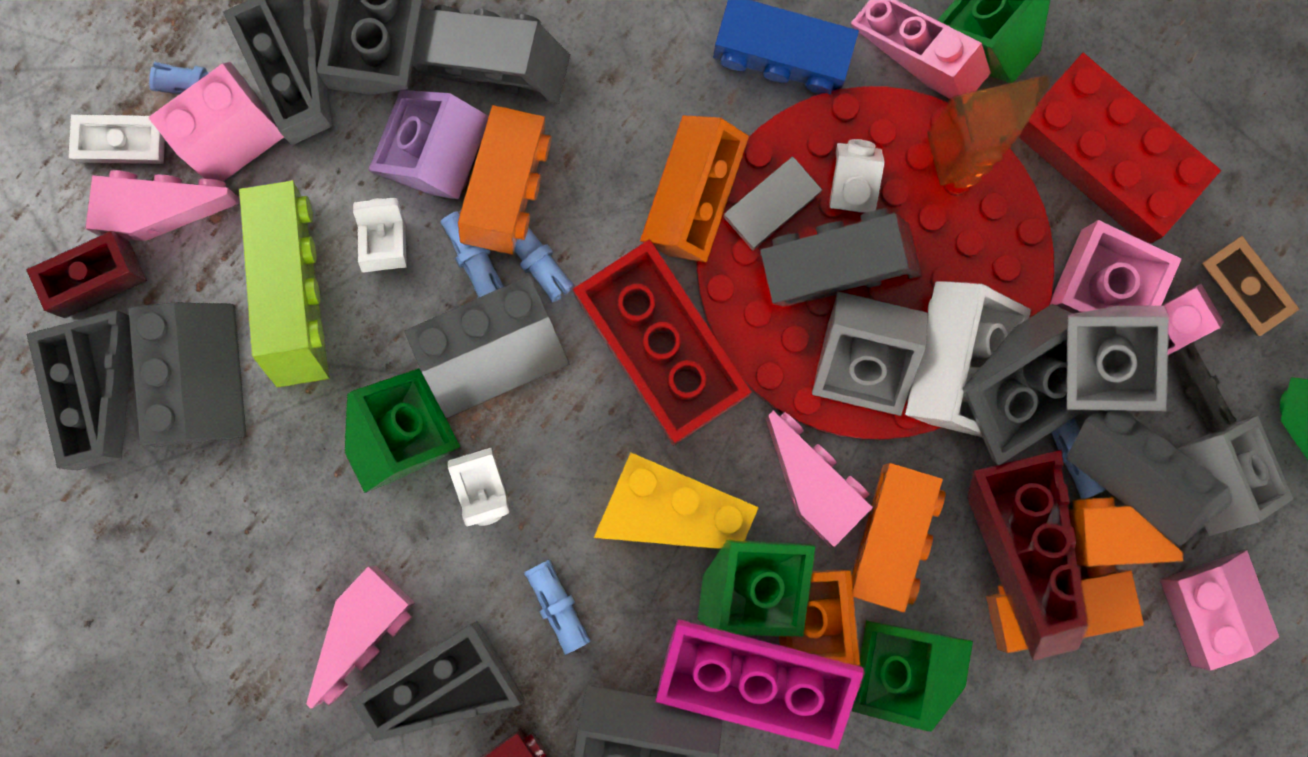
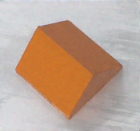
[779,569,860,666]

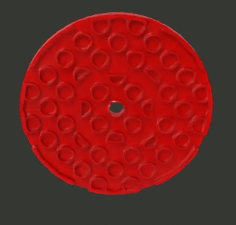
[697,86,1054,440]

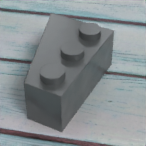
[223,0,332,145]
[412,5,570,104]
[760,209,922,307]
[26,310,132,471]
[350,621,525,741]

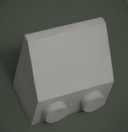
[812,292,928,416]
[1067,306,1169,411]
[1177,416,1293,536]

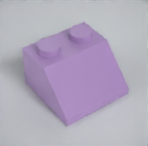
[368,90,489,200]

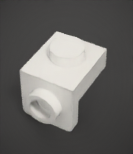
[829,139,885,213]
[353,198,407,273]
[448,448,509,526]

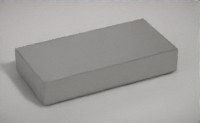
[723,157,822,251]

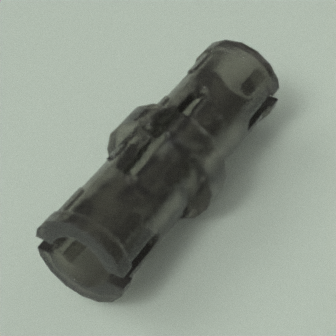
[1168,342,1237,434]

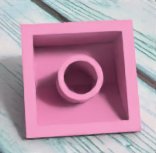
[148,62,284,181]
[1050,220,1182,314]
[1160,550,1279,671]

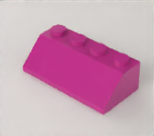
[655,619,864,750]

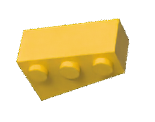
[594,452,759,549]

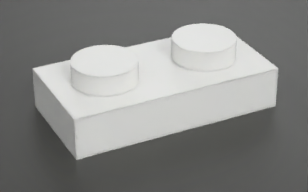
[69,115,165,164]

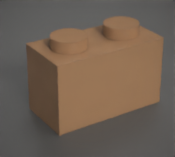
[1202,236,1300,337]

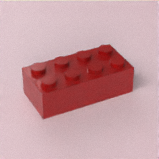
[1012,52,1222,244]
[573,239,752,446]

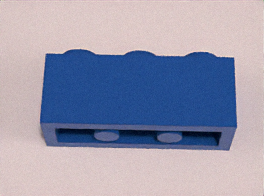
[713,0,859,94]

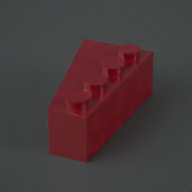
[967,450,1089,661]

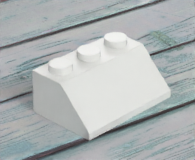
[905,281,1031,437]

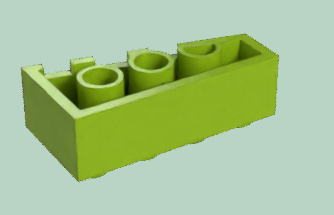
[239,180,330,387]

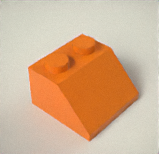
[1069,498,1183,566]

